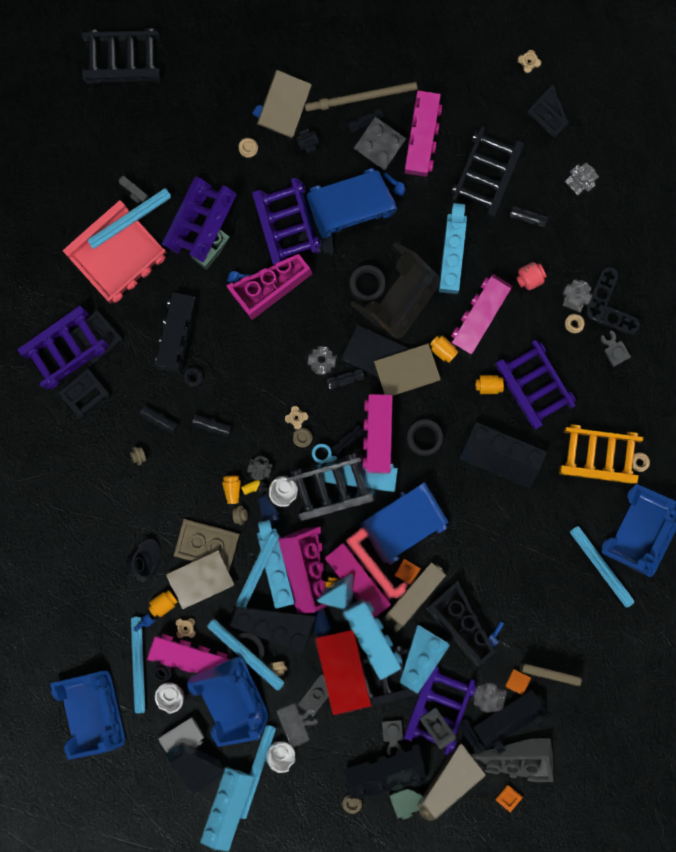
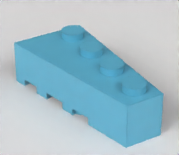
[343,598,402,680]

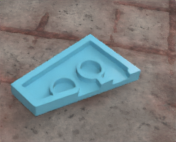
[400,625,450,694]

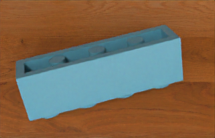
[200,768,254,851]

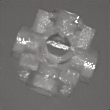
[565,163,599,195]
[563,280,593,313]
[308,347,336,375]
[474,683,507,712]

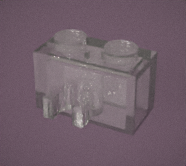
[277,702,318,748]

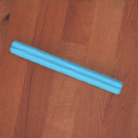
[88,189,171,249]
[570,526,634,607]
[235,532,279,607]
[131,617,145,713]
[207,620,284,690]
[240,725,276,819]

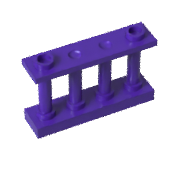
[162,177,237,262]
[252,178,321,265]
[17,306,109,390]
[495,340,576,430]
[404,666,477,755]

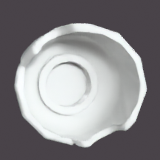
[269,476,298,507]
[155,682,184,714]
[266,741,295,773]

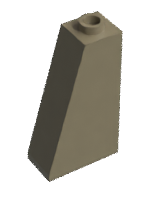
[380,563,446,634]
[417,744,485,821]

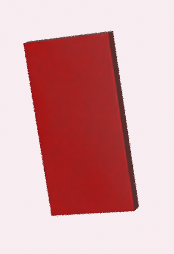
[315,630,371,715]

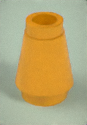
[222,475,241,504]

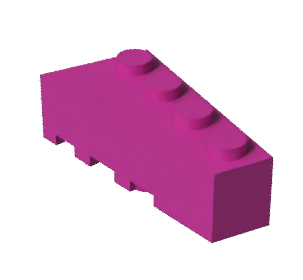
[405,91,442,177]
[227,254,312,320]
[451,274,512,354]
[363,395,392,474]
[278,527,326,613]
[325,544,391,618]
[147,634,230,674]

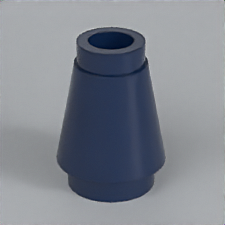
[258,496,280,525]
[314,608,333,637]

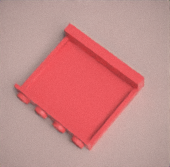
[63,200,167,304]
[347,529,407,598]

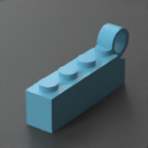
[439,203,467,294]
[312,444,398,492]
[257,520,295,608]

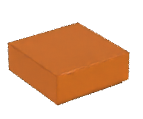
[394,559,421,585]
[505,669,531,695]
[495,784,523,812]

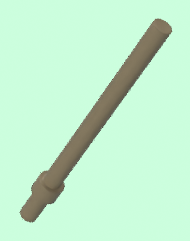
[305,82,417,111]

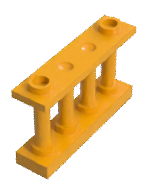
[559,425,643,484]

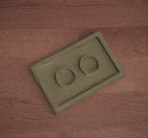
[257,70,312,138]
[374,344,441,396]
[174,519,240,571]
[166,550,235,609]
[519,663,581,686]

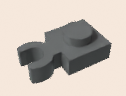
[118,176,149,203]
[600,331,630,367]
[382,720,403,755]

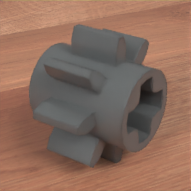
[247,456,272,480]

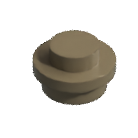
[293,428,312,447]
[130,446,146,466]
[233,506,248,525]
[343,795,362,814]

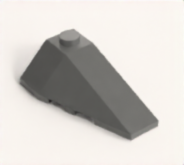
[471,738,553,782]

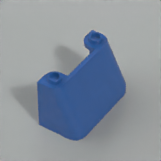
[306,168,397,239]
[359,483,449,565]
[601,484,676,577]
[187,657,268,747]
[50,671,125,760]

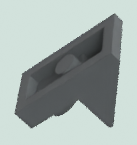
[420,708,457,749]

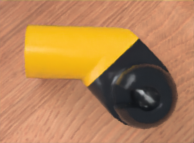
[241,480,269,496]

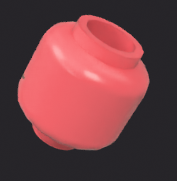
[516,262,546,290]

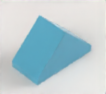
[317,574,353,609]

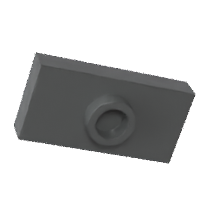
[298,673,328,716]

